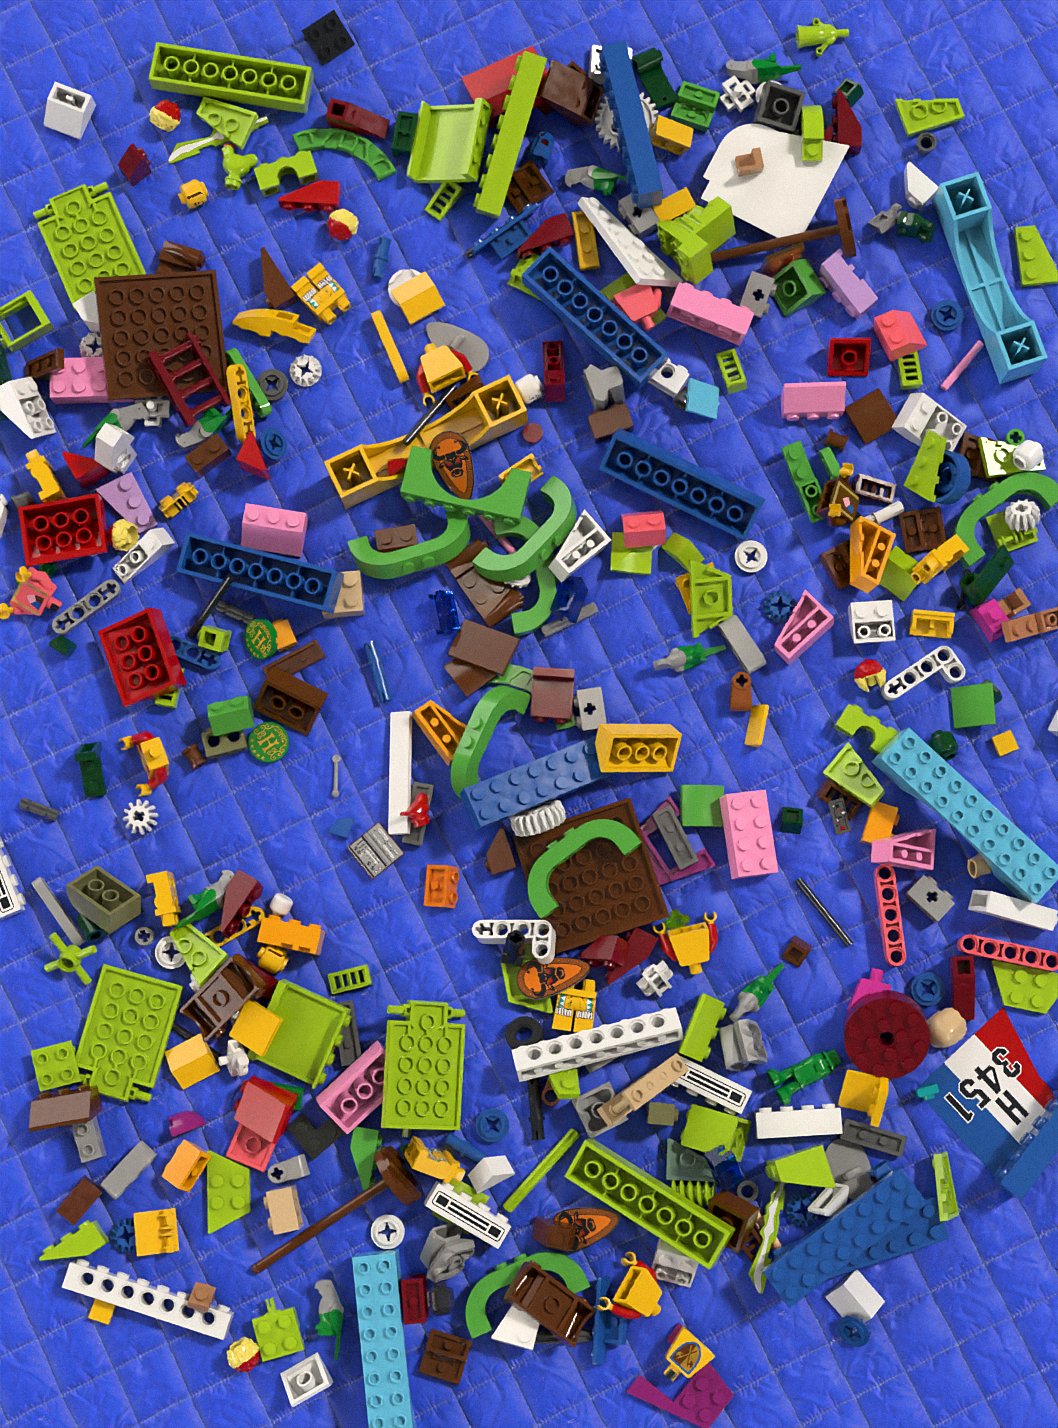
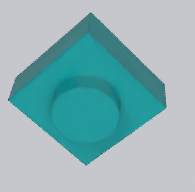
[914,1084,939,1101]

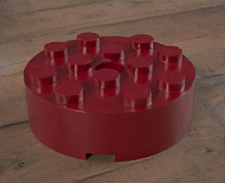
[843,990,930,1079]

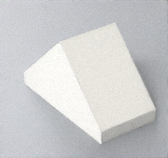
[468,1155,515,1194]
[807,1183,849,1217]

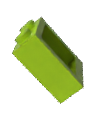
[0,290,54,353]

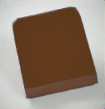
[781,936,812,967]

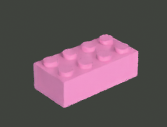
[666,283,754,346]
[50,357,135,404]
[719,790,778,880]
[316,1040,386,1135]

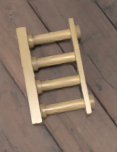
[597,1053,689,1127]

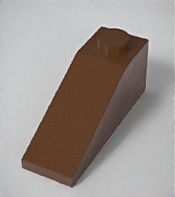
[261,247,297,311]

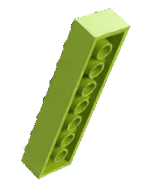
[149,42,314,114]
[473,51,547,220]
[564,1138,735,1270]

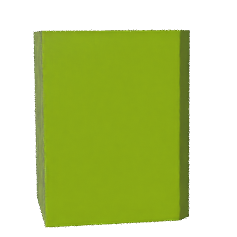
[879,546,919,602]

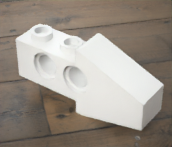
[648,358,690,398]
[94,423,137,474]

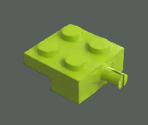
[252,1297,305,1362]

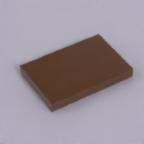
[448,619,521,677]

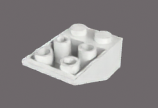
[0,376,56,439]
[891,393,967,452]

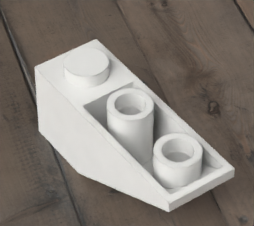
[113,528,175,584]

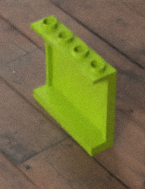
[407,98,492,183]
[247,979,352,1089]

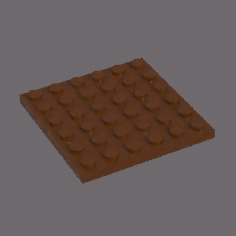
[94,270,229,401]
[513,797,670,954]

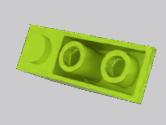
[39,1220,110,1261]

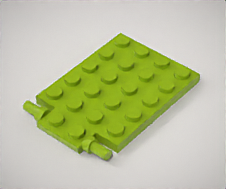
[33,181,146,313]
[76,964,184,1103]
[381,1000,466,1130]

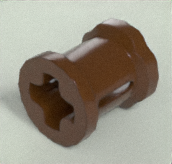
[824,428,849,453]
[181,743,208,771]

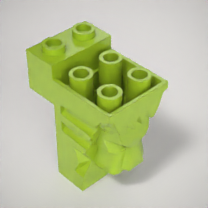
[657,196,736,285]

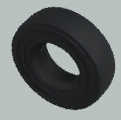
[505,1016,543,1050]

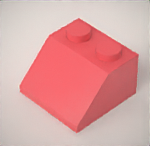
[873,310,927,362]
[621,510,666,548]

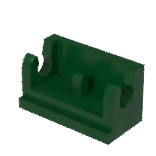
[391,111,418,158]

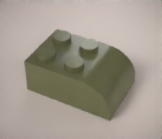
[66,865,141,934]

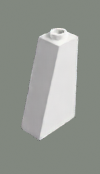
[968,890,1058,931]

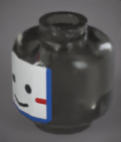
[426,1283,455,1316]

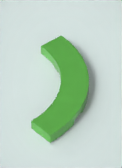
[292,128,397,181]
[486,664,577,731]

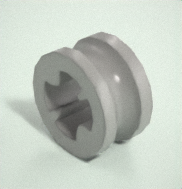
[135,927,155,946]

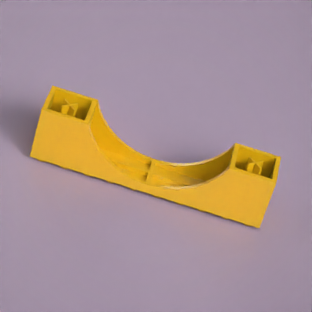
[324,375,528,509]

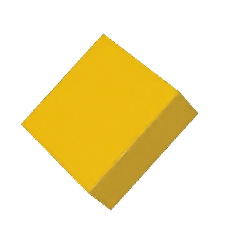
[991,730,1019,757]
[88,1298,116,1325]

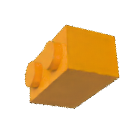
[860,802,900,846]
[161,1139,212,1193]

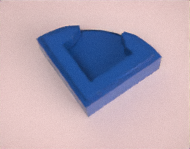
[328,817,354,839]

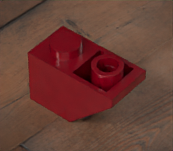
[117,143,152,186]
[580,935,630,969]

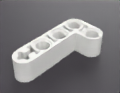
[881,646,965,701]
[472,920,556,964]

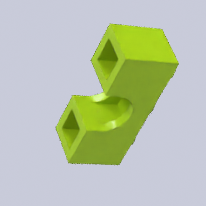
[254,151,319,198]
[833,704,898,755]

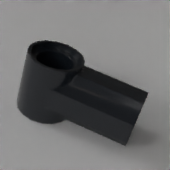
[501,930,525,967]

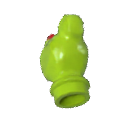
[221,143,258,190]

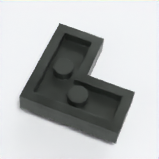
[287,1113,345,1160]

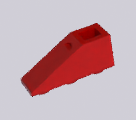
[278,180,341,213]

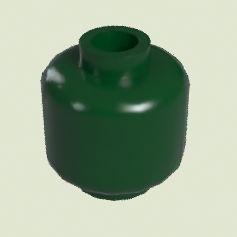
[928,730,959,761]

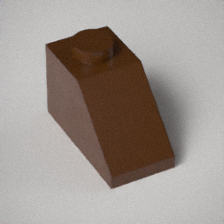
[484,827,517,876]
[532,1216,576,1251]

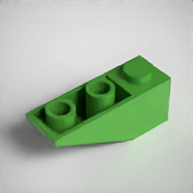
[350,1126,383,1191]

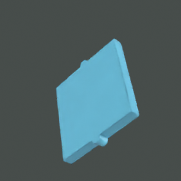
[685,378,720,420]

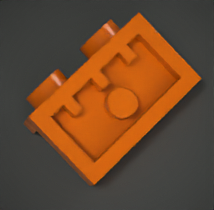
[424,864,460,909]

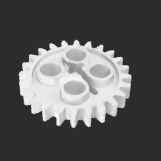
[595,92,658,152]

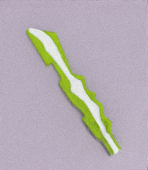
[168,116,269,164]
[748,1182,786,1294]

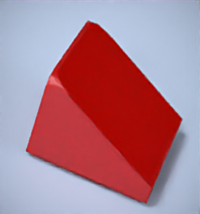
[387,457,408,476]

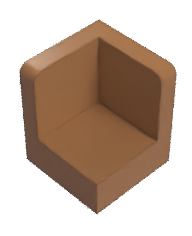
[735,147,764,177]
[998,588,1031,619]

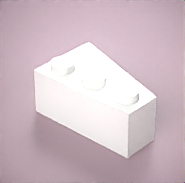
[548,509,611,583]
[491,1306,540,1351]

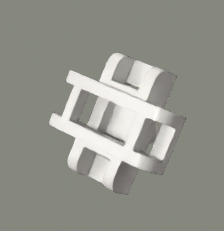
[719,75,756,113]
[135,397,170,427]
[636,960,673,997]
[218,1039,249,1077]

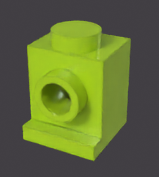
[197,625,232,652]

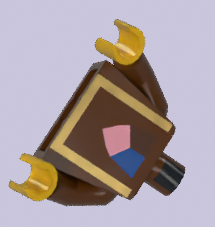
[816,463,862,527]

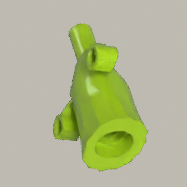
[796,18,849,57]

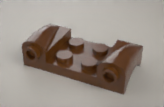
[156,240,206,274]
[444,539,525,629]
[179,954,267,1042]
[503,1260,596,1347]

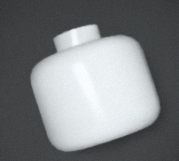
[270,893,293,916]

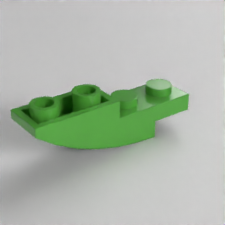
[780,440,824,523]

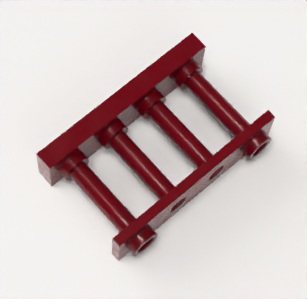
[146,331,231,428]

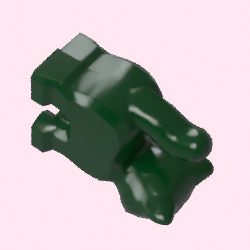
[897,210,937,243]

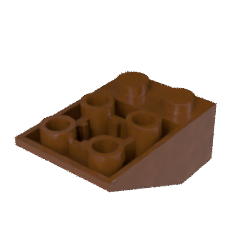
[540,60,604,126]

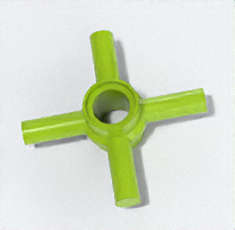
[44,932,97,985]

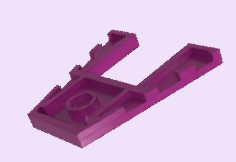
[641,796,716,885]
[627,1323,734,1428]

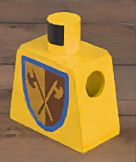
[663,1326,715,1382]

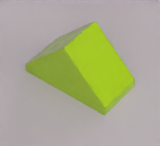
[661,532,705,572]

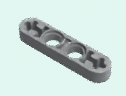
[52,580,122,635]
[31,876,86,947]

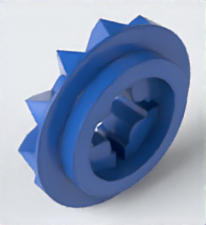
[931,300,963,332]
[258,428,287,460]
[763,590,796,622]
[911,972,945,1006]
[476,1108,509,1142]
[786,1192,820,1227]
[110,1218,136,1253]
[838,1315,871,1347]

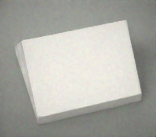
[824,1270,885,1330]
[280,1352,334,1407]

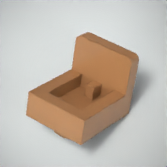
[187,1282,216,1313]

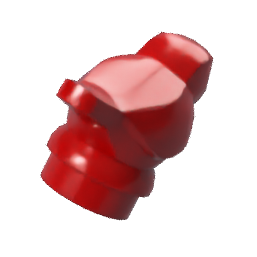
[400,793,430,828]

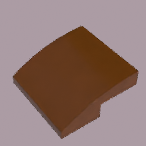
[506,159,555,214]
[845,388,897,444]
[958,432,997,483]
[898,506,947,554]
[818,539,850,591]
[443,659,498,698]
[418,1329,472,1386]

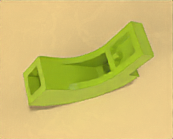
[798,105,824,162]

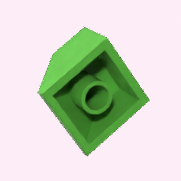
[772,258,826,317]
[207,695,255,736]

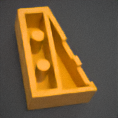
[850,516,896,594]
[412,700,467,766]
[257,914,326,956]

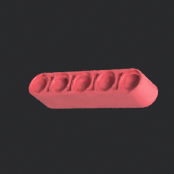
[873,864,906,967]
[957,935,1058,971]

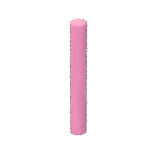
[940,340,984,391]
[476,514,517,554]

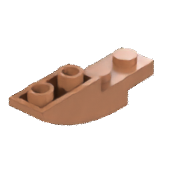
[1001,607,1058,643]

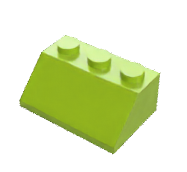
[677,993,727,1062]

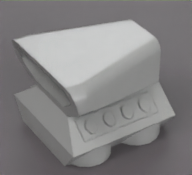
[583,364,625,411]
[719,1019,767,1072]
[571,1081,628,1139]
[419,1223,475,1282]

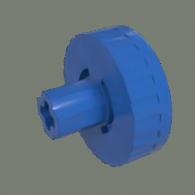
[934,450,971,505]

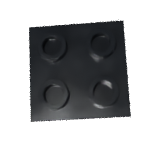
[301,10,355,66]

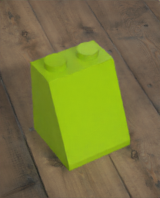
[680,1104,752,1162]
[765,1145,836,1188]

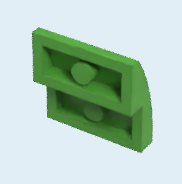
[670,81,721,132]
[951,683,996,729]
[680,785,724,828]

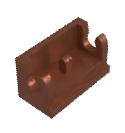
[56,1175,102,1226]

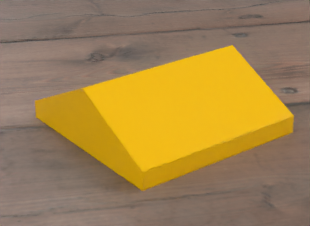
[391,272,445,325]
[165,1033,220,1090]

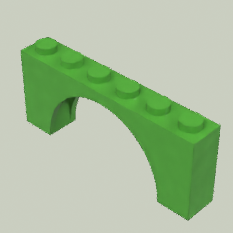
[400,446,532,525]

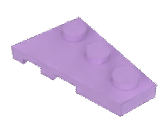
[95,472,159,535]

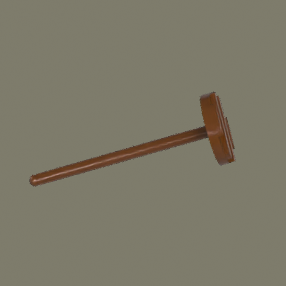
[680,197,856,267]
[252,1145,421,1274]

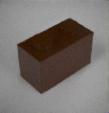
[587,403,634,444]
[185,433,232,478]

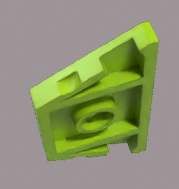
[689,559,733,638]
[500,944,553,1013]
[991,960,1058,1014]
[207,1150,251,1234]

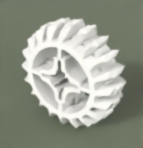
[510,800,566,837]

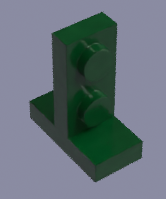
[75,741,107,797]

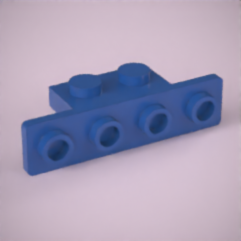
[472,203,539,260]
[591,1276,627,1365]

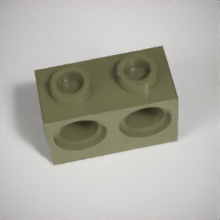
[201,727,250,760]
[646,1101,679,1126]

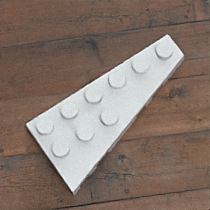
[578,197,683,287]

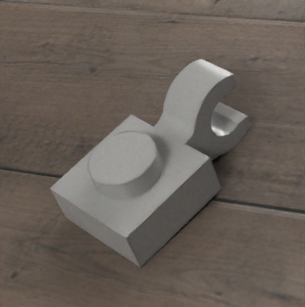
[868,203,902,234]

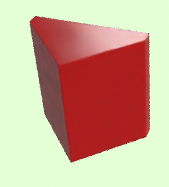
[827,338,871,376]
[236,432,271,480]
[62,451,110,489]

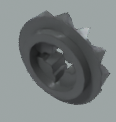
[257,369,288,401]

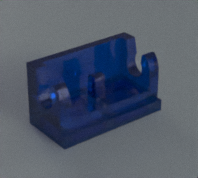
[550,576,589,623]
[428,590,461,636]
[704,1145,744,1193]

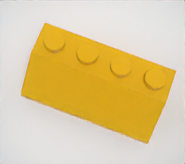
[595,724,682,772]

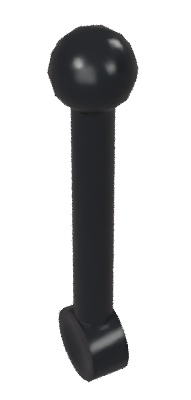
[956,569,971,611]

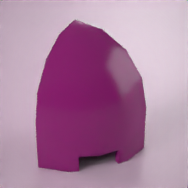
[168,1110,207,1137]

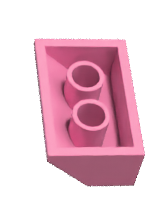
[781,381,846,421]
[241,503,309,558]

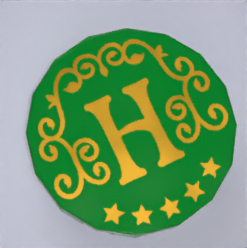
[245,619,278,660]
[248,722,290,763]

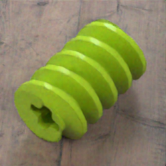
[671,1180,717,1208]

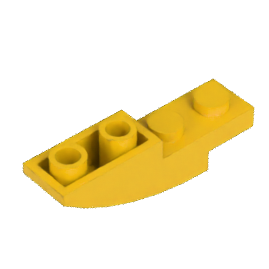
[232,309,316,344]

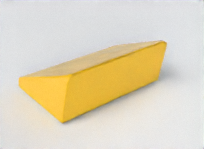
[745,704,769,748]

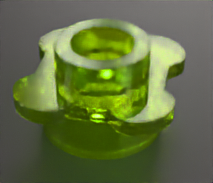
[665,909,690,929]

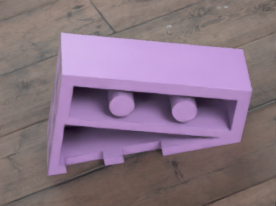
[818,248,878,320]

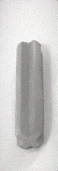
[541,602,598,637]

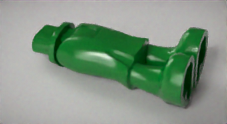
[766,1049,842,1107]

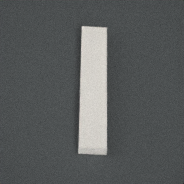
[388,711,412,835]

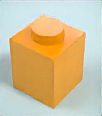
[272,619,298,652]

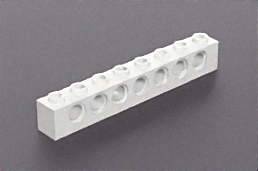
[511,1007,684,1082]
[62,1259,234,1340]

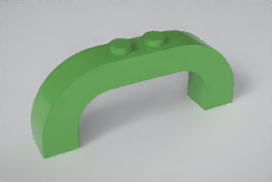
[953,472,1058,569]
[472,476,577,582]
[347,510,471,579]
[493,516,559,637]
[451,686,532,801]
[528,819,643,919]
[465,1251,590,1339]

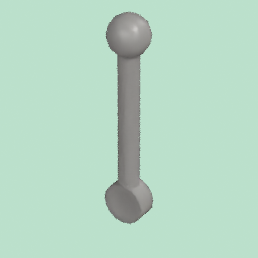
[331,755,341,798]

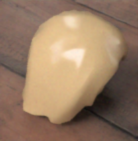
[927,1008,967,1048]

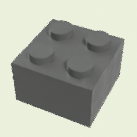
[752,81,806,134]

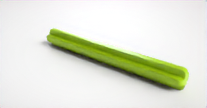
[503,1128,579,1213]

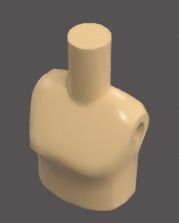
[967,853,992,878]

